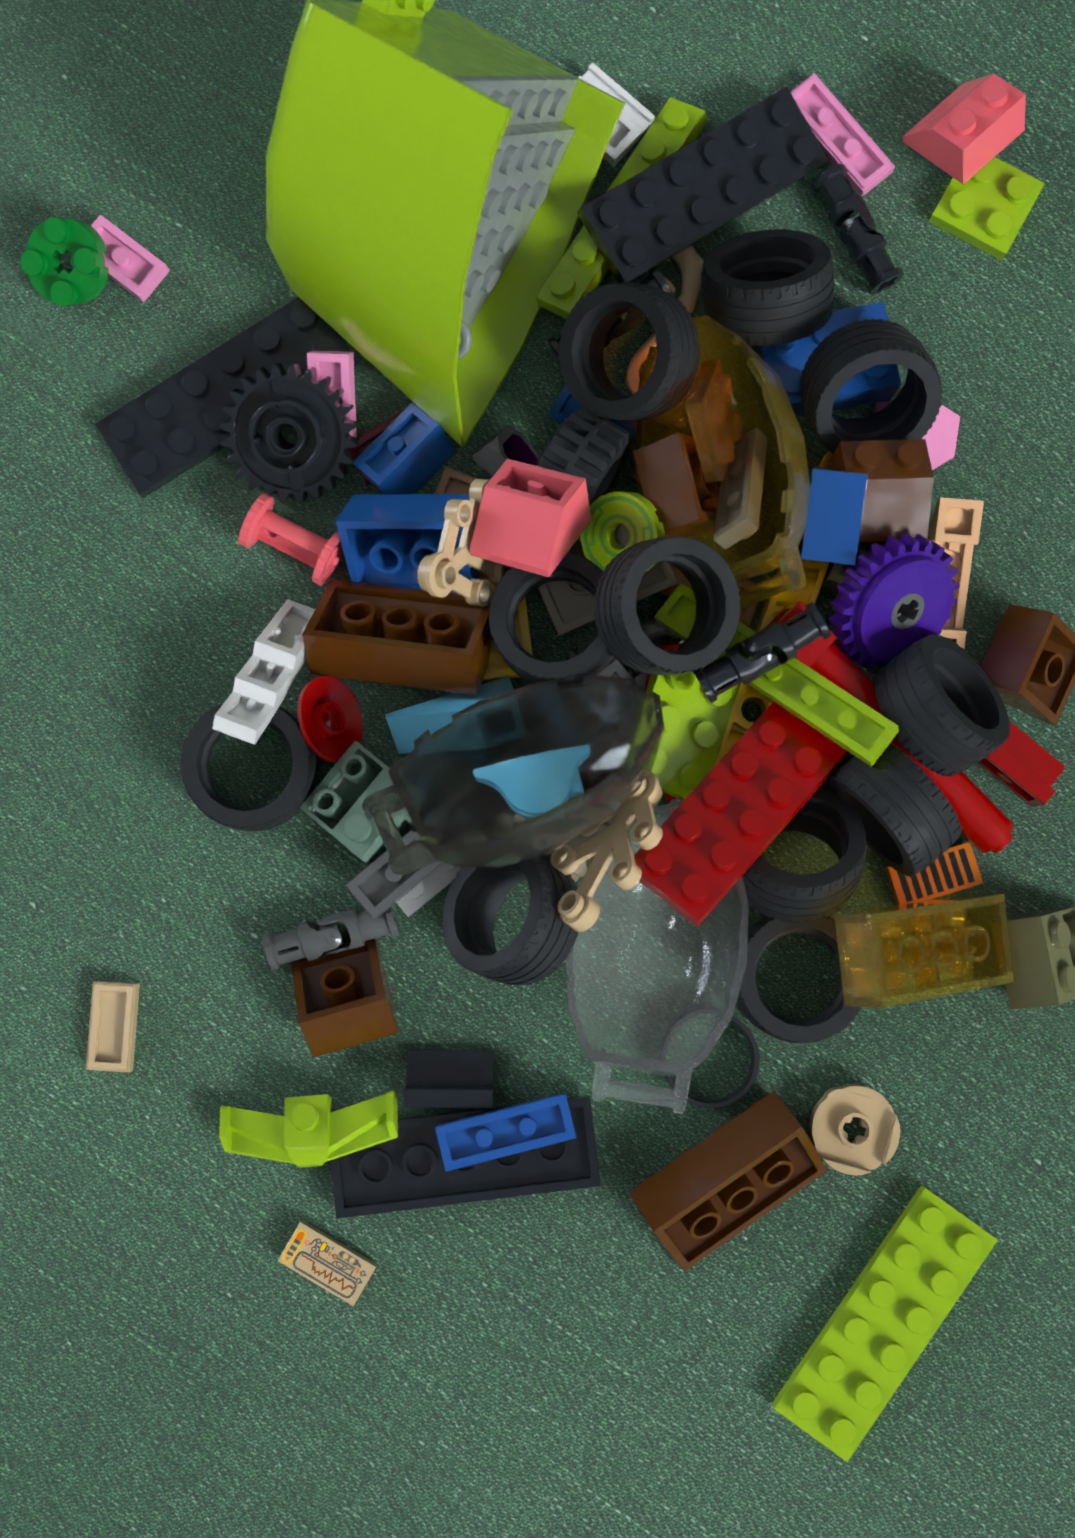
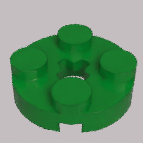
[20,217,109,306]

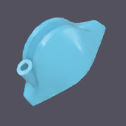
[473,744,590,820]

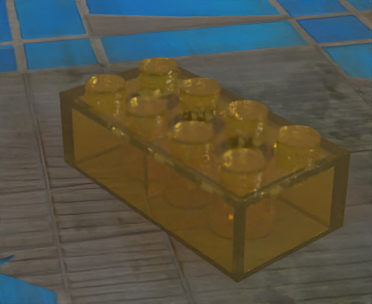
[834,894,1014,1008]

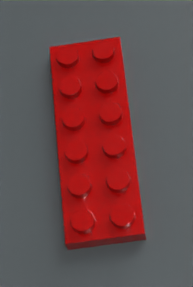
[634,701,850,927]

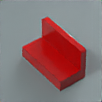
[978,721,1065,807]

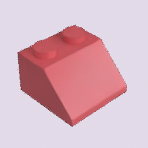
[903,73,1026,185]

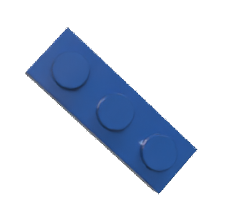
[435,1092,577,1171]

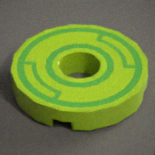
[580,491,665,572]

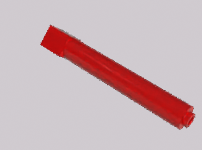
[766,600,1014,853]

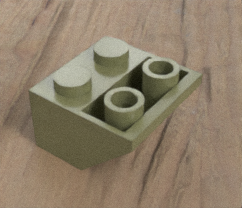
[993,906,1075,1010]

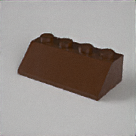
[302,579,492,695]
[629,1091,827,1272]

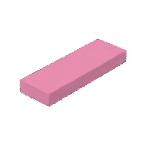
[790,73,895,197]

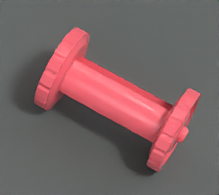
[238,493,343,586]

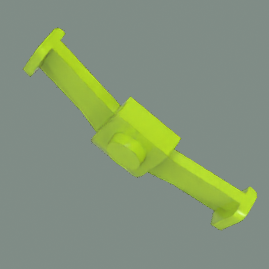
[219,1090,398,1168]

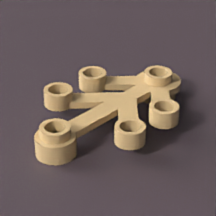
[418,479,511,607]
[550,770,663,932]

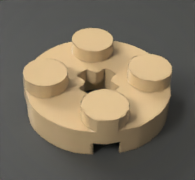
[809,1084,900,1176]

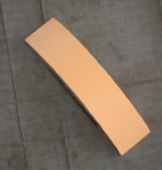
[929,497,984,649]

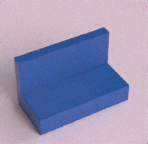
[352,403,456,494]
[801,467,868,565]

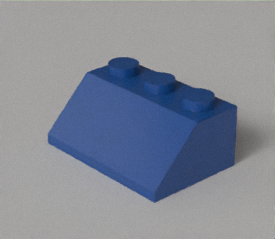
[336,494,479,594]

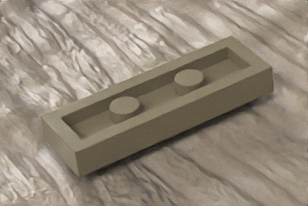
[713,428,768,550]

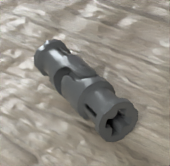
[262,906,400,971]

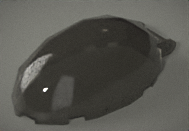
[362,675,665,875]

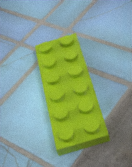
[772,1185,998,1462]

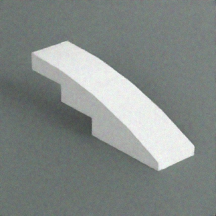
[212,599,315,745]

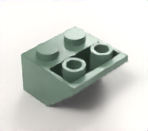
[299,740,433,865]

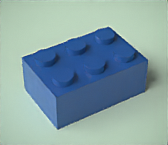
[752,302,901,422]

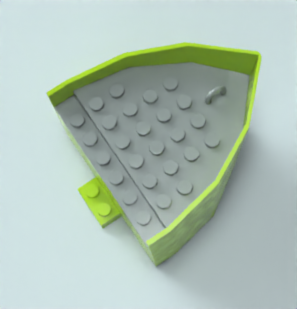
[266,0,625,447]

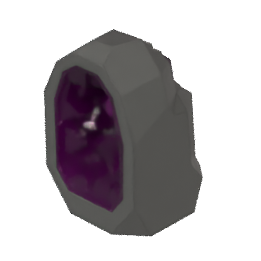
[471,424,541,478]

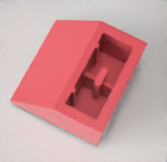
[470,459,592,578]

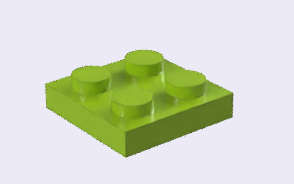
[928,157,1045,261]

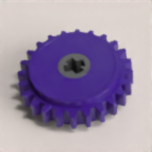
[830,533,959,669]

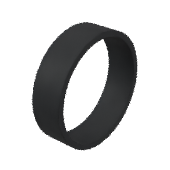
[661,1009,760,1108]

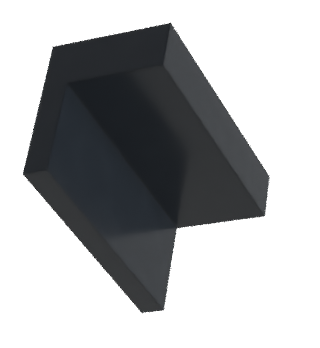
[404,1049,494,1108]

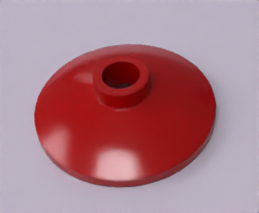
[297,676,363,762]

